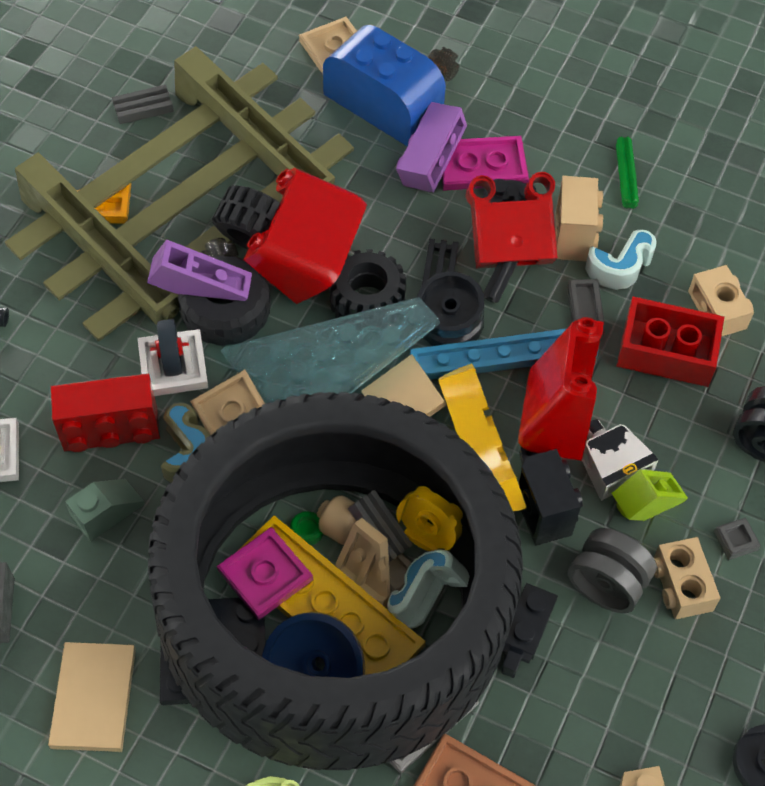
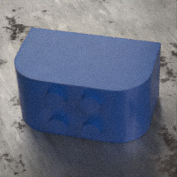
[323,25,446,147]

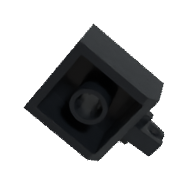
[519,447,583,546]

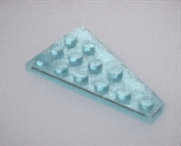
[220,297,440,404]

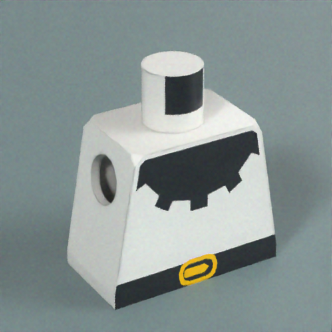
[582,419,658,501]

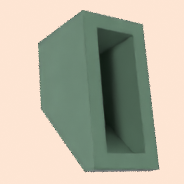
[65,479,145,542]

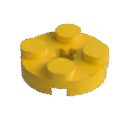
[396,486,463,551]

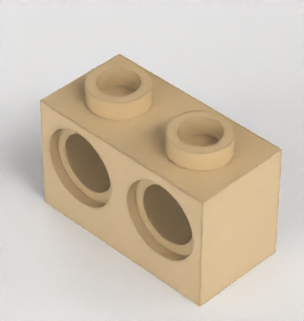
[654,537,721,620]

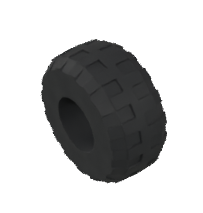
[178,255,271,346]

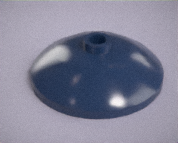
[262,612,365,678]

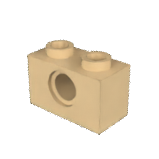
[688,265,754,336]

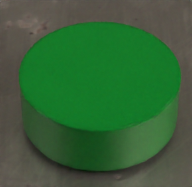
[290,511,323,546]

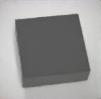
[714,517,761,560]

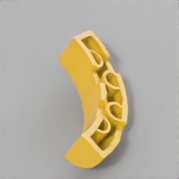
[438,363,527,511]

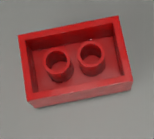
[616,296,725,387]
[51,373,160,452]

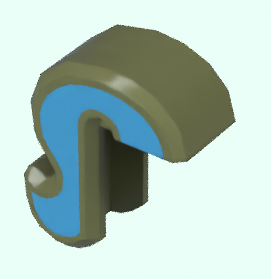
[161,403,210,483]

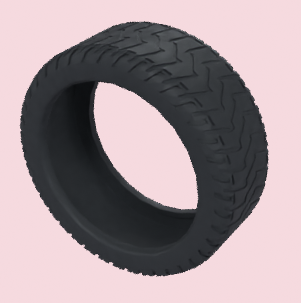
[148,392,523,770]

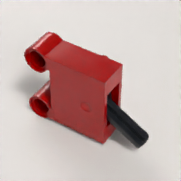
[466,172,558,303]

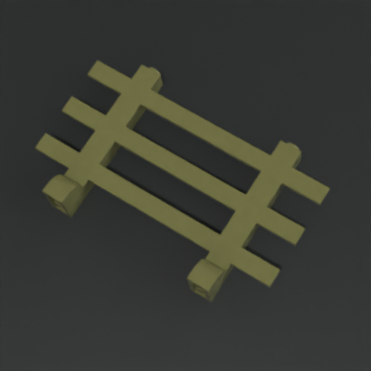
[5,46,354,342]

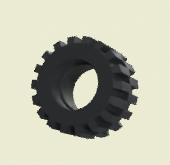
[212,185,280,249]
[330,249,406,332]

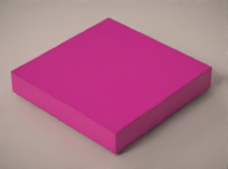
[217,527,313,620]

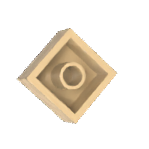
[555,176,603,261]

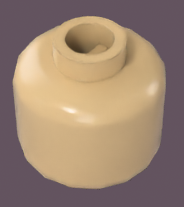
[317,495,365,545]

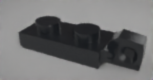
[501,583,558,678]

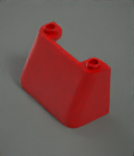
[244,168,367,304]
[518,317,604,461]

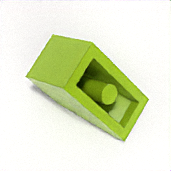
[612,469,688,521]

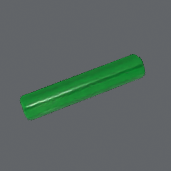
[616,136,639,209]

